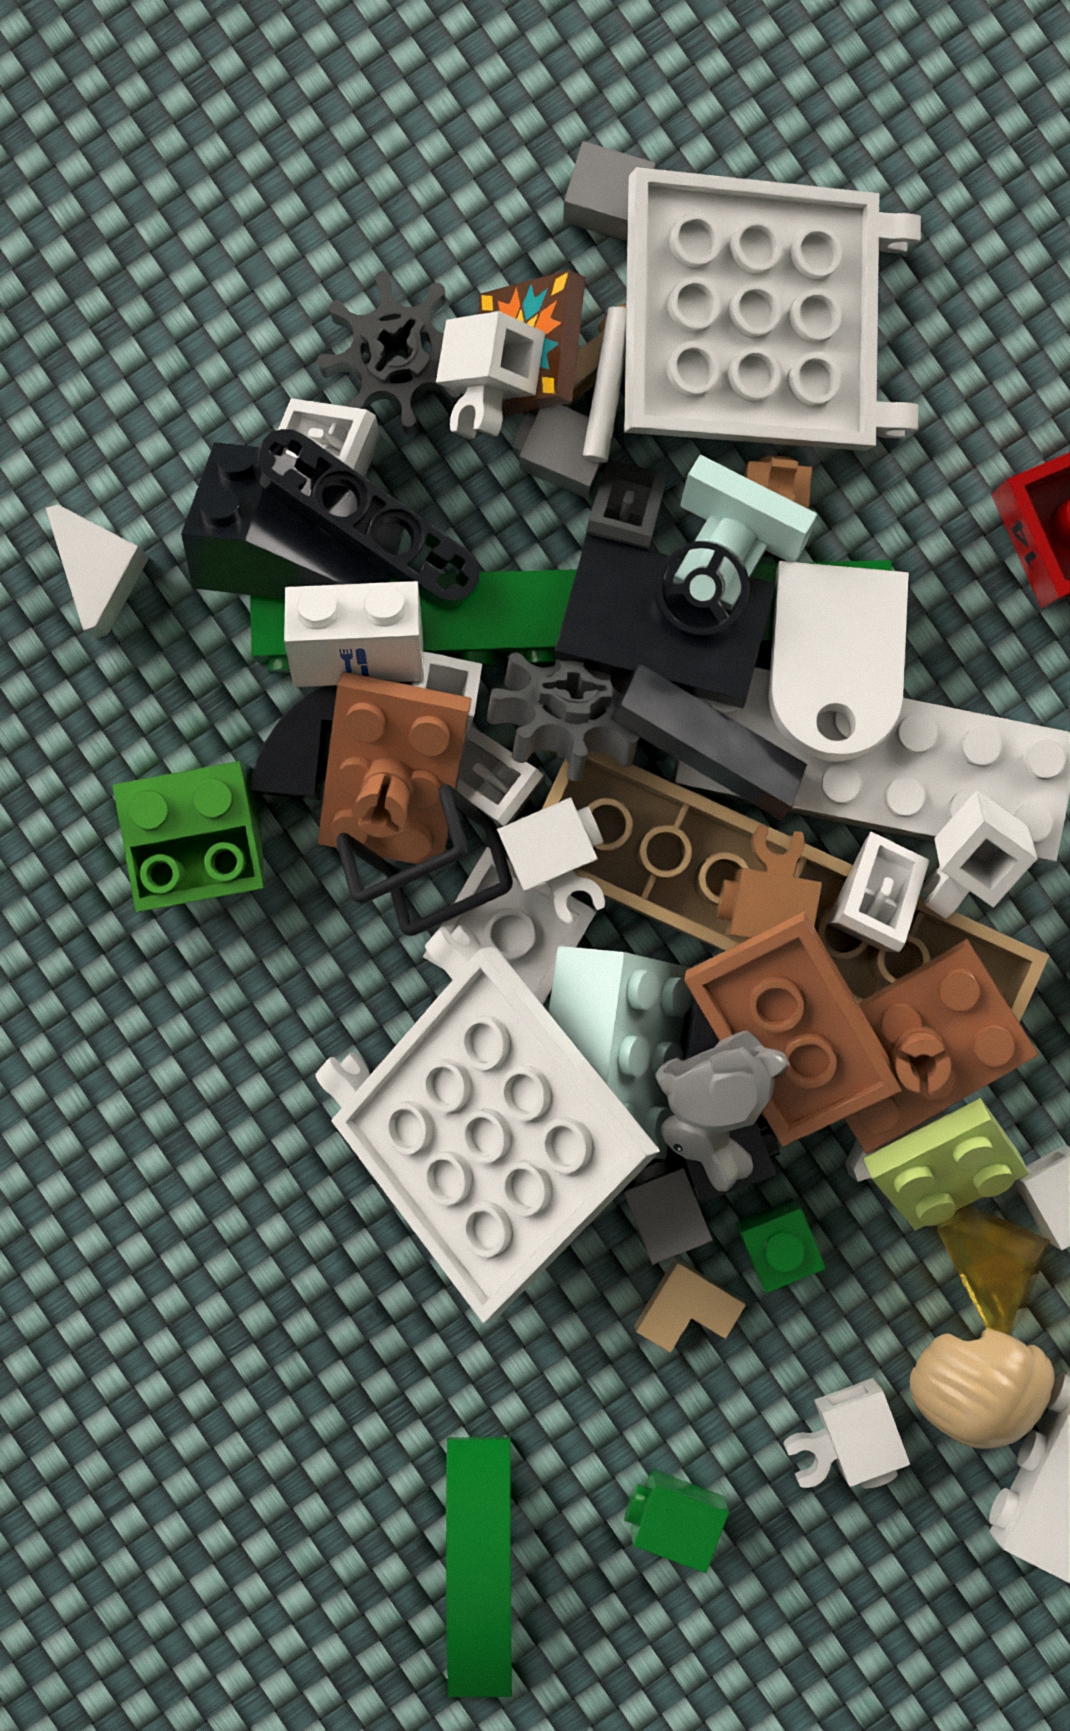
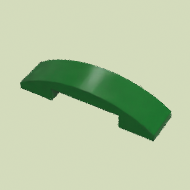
[446,1437,512,1697]

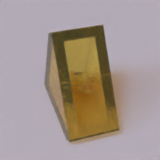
[937,1204,1050,1336]

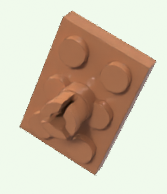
[317,672,472,864]
[684,911,902,1147]
[844,939,1039,1154]

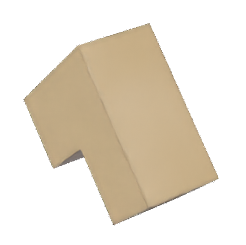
[634,1257,746,1353]

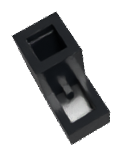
[250,685,337,800]

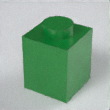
[734,1199,826,1293]
[624,1469,729,1574]

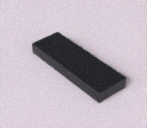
[611,663,807,820]

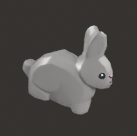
[656,1030,790,1191]

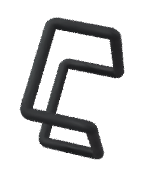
[337,784,513,936]

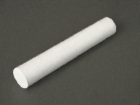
[582,307,626,463]

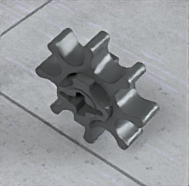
[317,271,463,435]
[487,653,639,781]

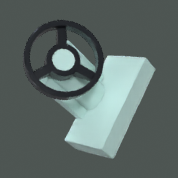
[656,455,817,635]

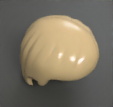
[909,1329,1055,1449]

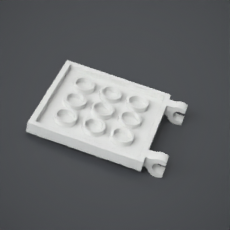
[624,167,921,451]
[315,924,660,1324]

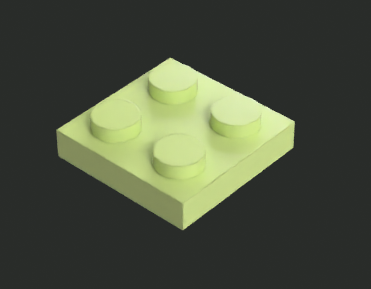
[863,1098,1029,1231]

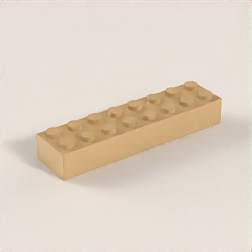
[542,751,1050,1023]

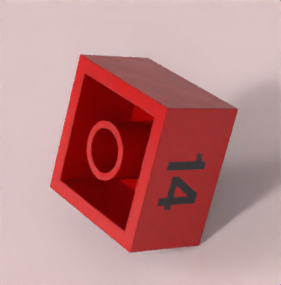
[991,452,1070,609]

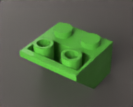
[112,761,265,912]

